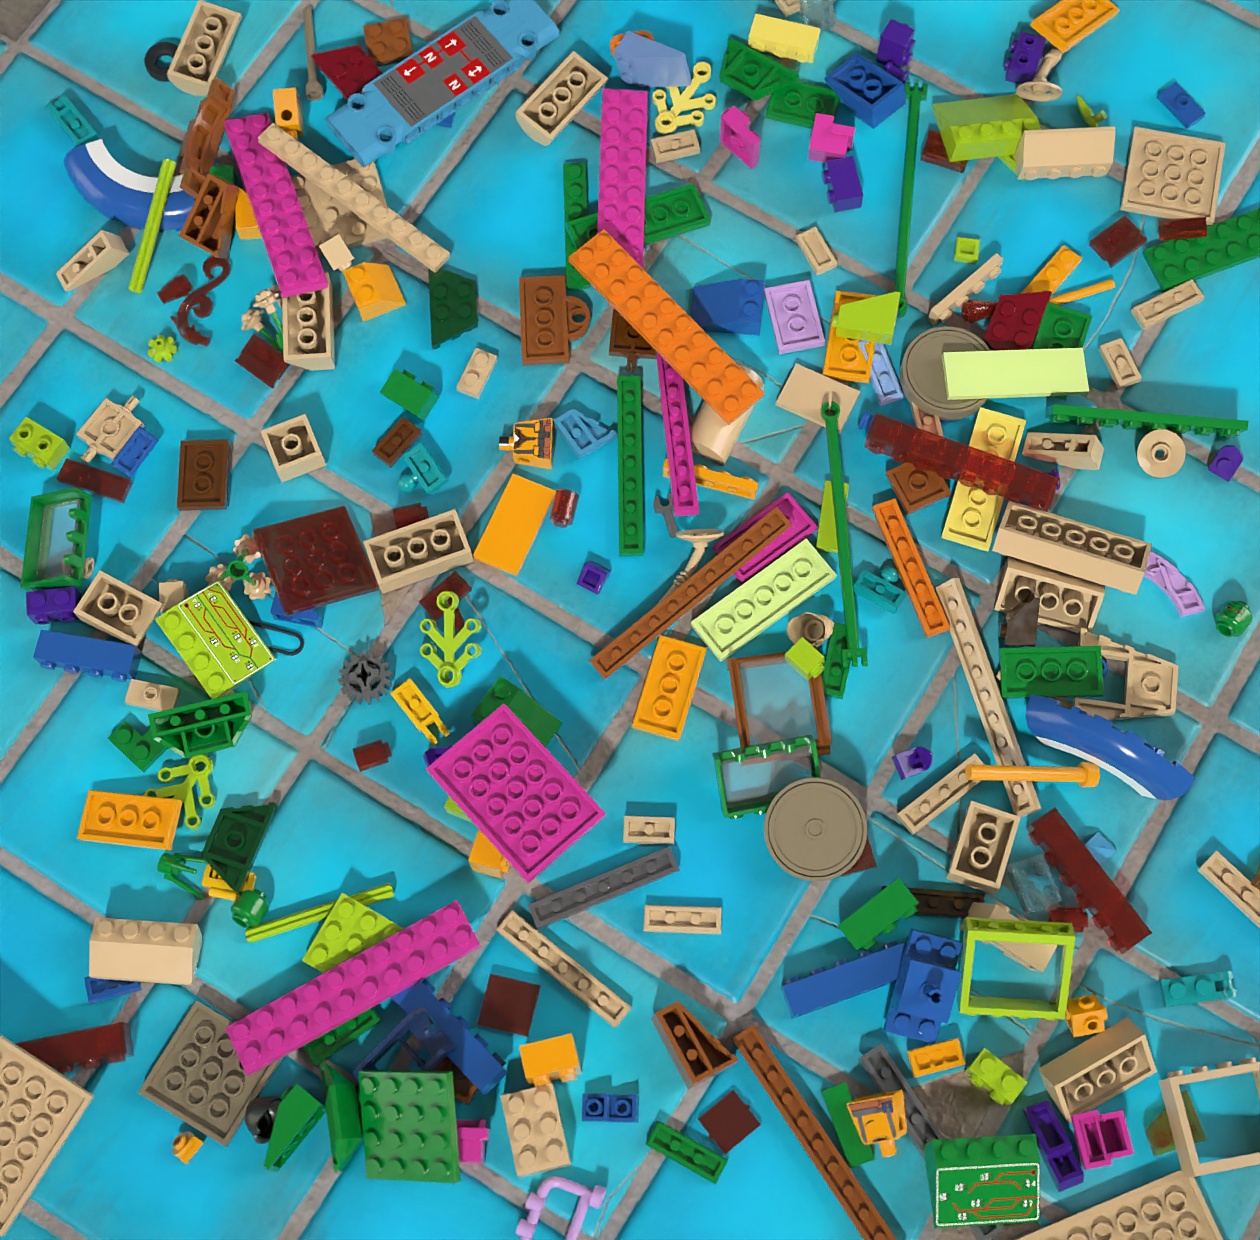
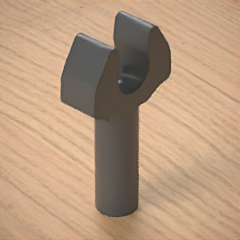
[653,493,678,538]

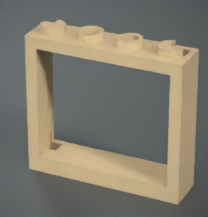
[1159,1057,1260,1178]

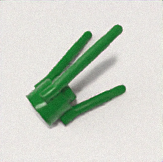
[157,852,208,900]

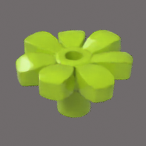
[147,335,178,363]

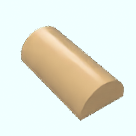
[167,0,242,96]
[516,51,608,145]
[689,364,764,466]

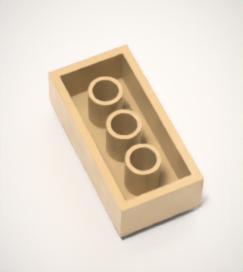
[363,509,474,594]

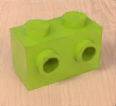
[9,417,70,471]
[965,1048,1028,1106]

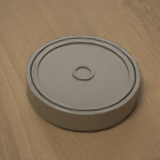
[899,326,991,421]
[764,778,867,881]

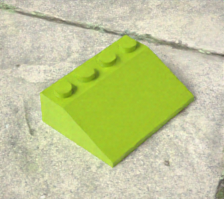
[932,94,1041,162]

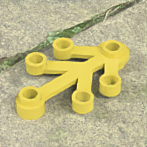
[653,62,716,134]

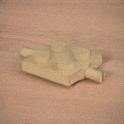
[76,396,145,464]

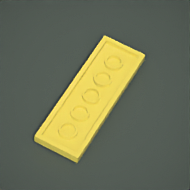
[941,407,1026,552]

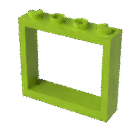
[957,917,1076,1020]

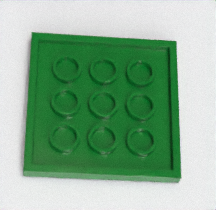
[358,1069,461,1184]

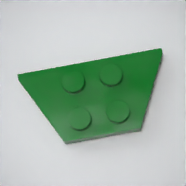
[719,37,799,101]

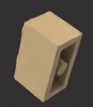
[319,232,354,272]

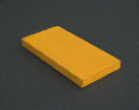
[1030,0,1120,53]
[823,291,877,383]
[473,474,556,577]
[632,635,707,741]
[77,790,182,851]

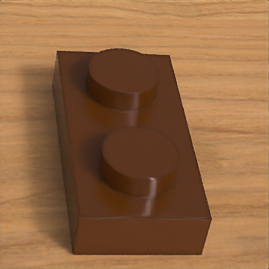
[372,417,422,468]

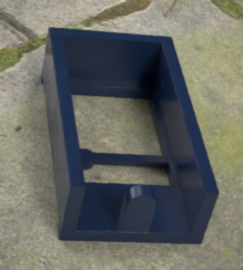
[352,1006,457,1085]

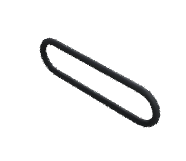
[248,620,304,656]

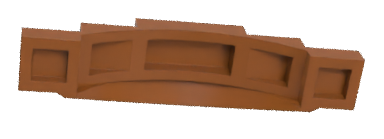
[179,77,234,199]

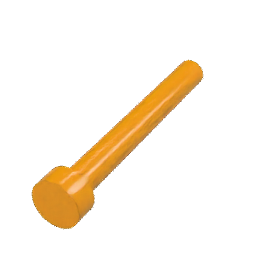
[965,762,1100,787]

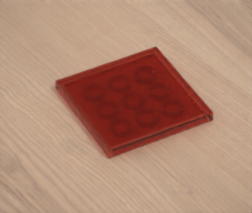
[253,506,379,616]

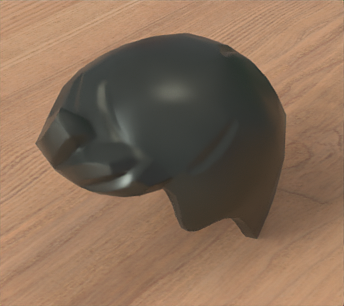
[244,1096,283,1144]

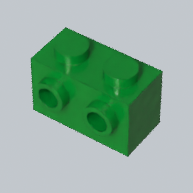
[380,369,439,421]

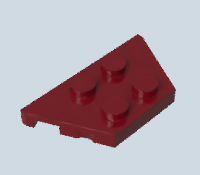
[311,44,383,109]
[982,291,1052,351]

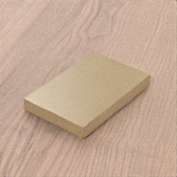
[776,364,860,434]

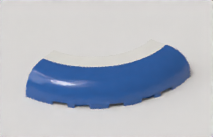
[64,139,196,232]
[1026,694,1195,800]

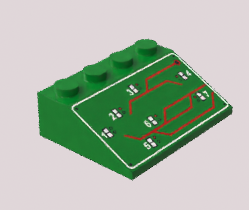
[923,1134,1040,1229]

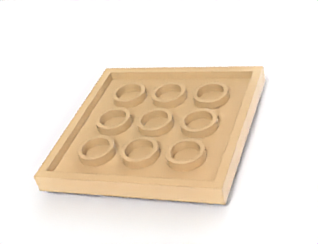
[1120,127,1226,226]
[291,159,387,257]

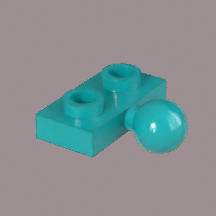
[398,442,449,495]
[853,566,907,614]

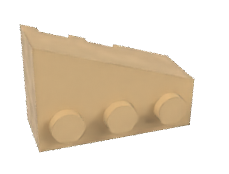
[959,902,1057,972]

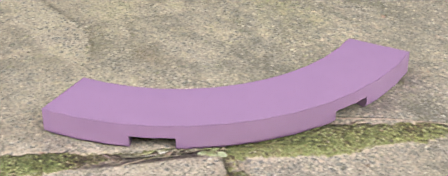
[1144,551,1205,618]

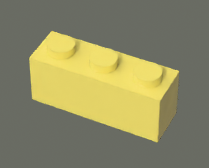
[748,14,821,64]

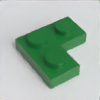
[107,721,168,773]

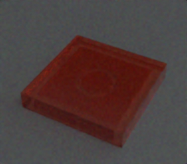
[477,974,541,1037]

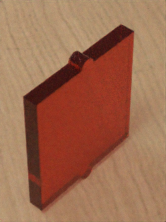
[698,1090,761,1155]

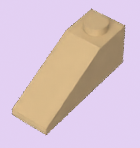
[56,230,130,292]
[1022,432,1104,470]

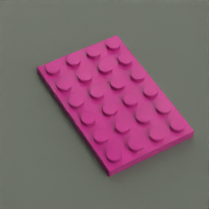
[426,704,606,884]

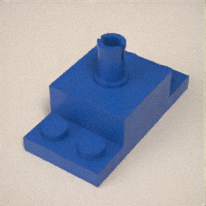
[883,928,963,1044]

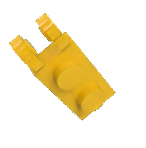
[390,678,450,746]

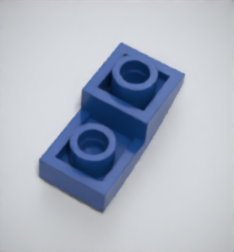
[582,1094,639,1123]

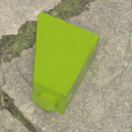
[832,292,900,345]

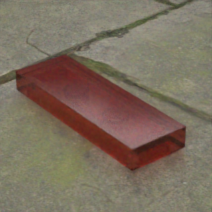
[56,458,133,504]

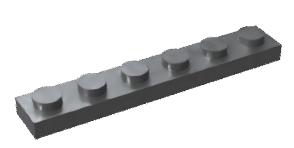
[528,846,679,930]

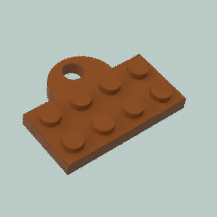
[519,275,591,366]

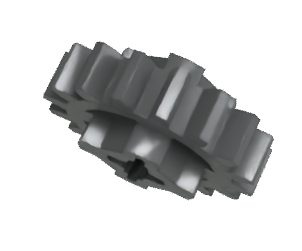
[338,651,393,705]

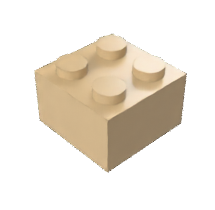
[261,414,326,483]

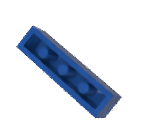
[33,630,142,682]

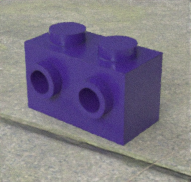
[876,19,916,69]
[1003,31,1046,85]
[822,156,863,212]
[26,586,83,625]

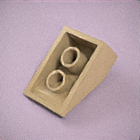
[73,571,163,646]

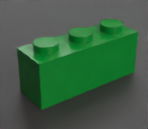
[838,878,920,951]

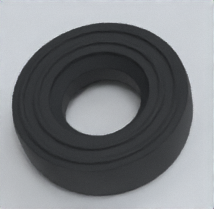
[144,42,178,82]

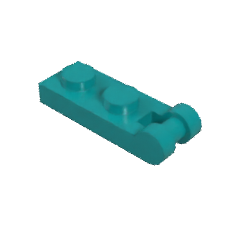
[45,93,99,147]
[1159,971,1238,1007]

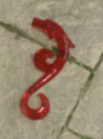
[170,256,231,347]

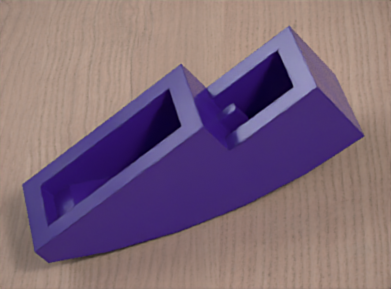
[1024,1100,1084,1192]

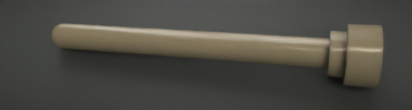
[303,7,323,101]

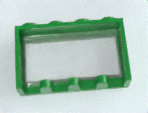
[20,487,92,592]
[712,735,821,819]

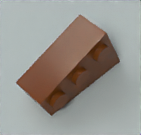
[179,173,238,259]
[651,1001,739,1090]

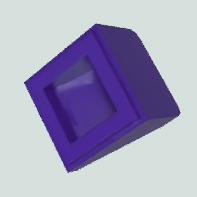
[577,560,611,595]

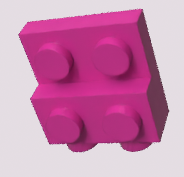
[720,106,760,169]

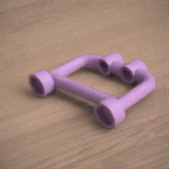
[516,1176,607,1240]

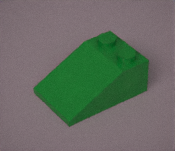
[471,676,562,748]
[264,1083,326,1172]

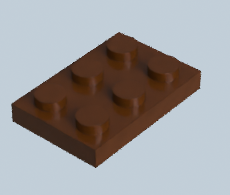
[177,440,230,511]

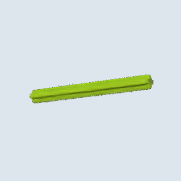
[128,159,176,293]
[245,883,394,943]

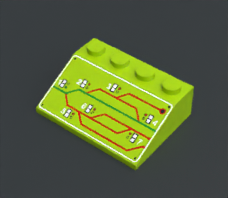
[155,580,276,699]

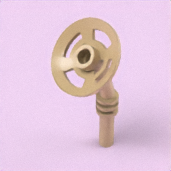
[1016,48,1063,101]
[658,529,724,604]

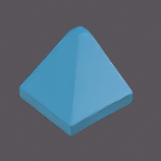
[1080,832,1117,868]

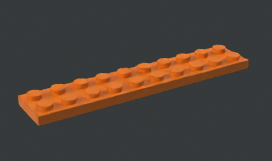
[569,229,765,426]

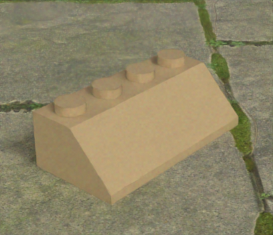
[1014,126,1116,180]
[282,272,335,371]
[994,556,1105,633]
[89,917,203,985]
[1038,1017,1157,1123]

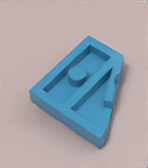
[553,409,618,460]

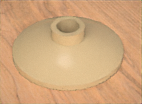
[1137,430,1186,478]

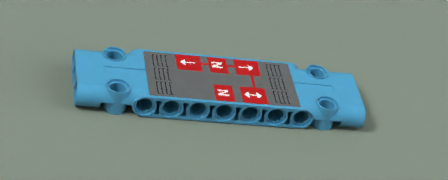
[325,0,560,167]

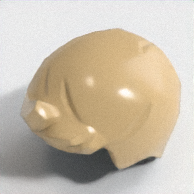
[787,612,834,648]

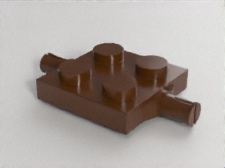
[609,310,656,372]

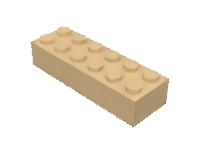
[992,501,1152,595]

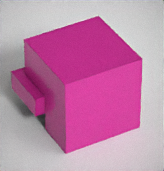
[808,113,855,163]
[1070,1110,1134,1170]
[456,1119,490,1164]

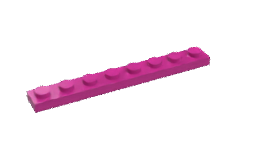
[656,353,699,516]

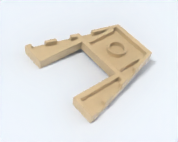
[1073,628,1178,721]

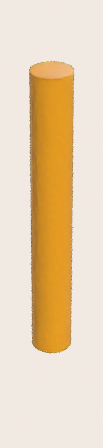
[1049,279,1115,305]

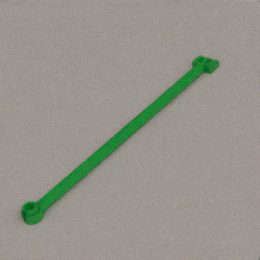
[894,82,928,318]
[820,401,868,668]

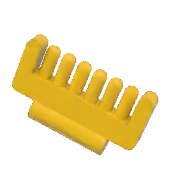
[202,865,256,901]

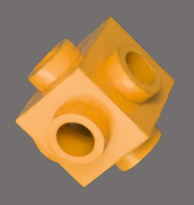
[1065,995,1107,1037]

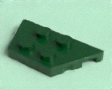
[428,268,478,349]
[201,802,278,895]

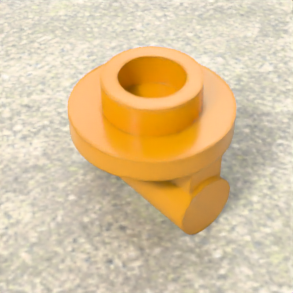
[172,1131,204,1164]

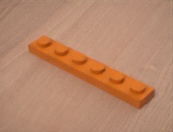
[872,499,950,639]

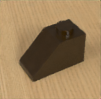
[999,593,1040,647]

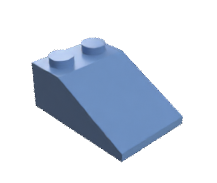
[614,31,692,87]

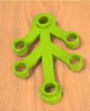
[420,591,482,688]
[144,754,216,830]

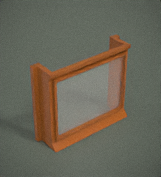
[726,646,832,766]

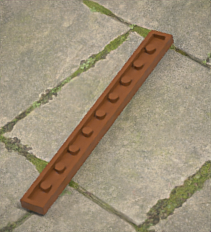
[589,506,792,680]
[732,1024,897,1240]

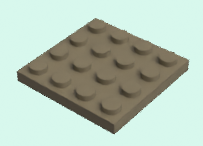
[138,1000,283,1147]

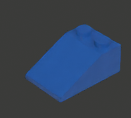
[825,53,906,129]
[691,279,764,335]

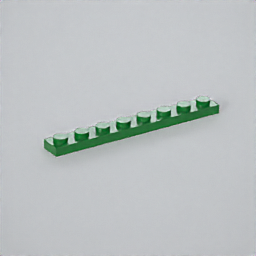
[617,376,643,556]

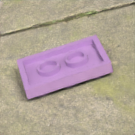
[764,280,825,355]

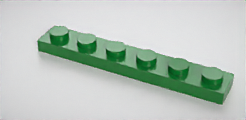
[563,163,590,290]

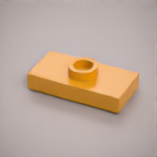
[907,1038,966,1078]

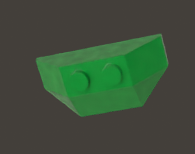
[148,691,253,759]
[320,1062,364,1172]

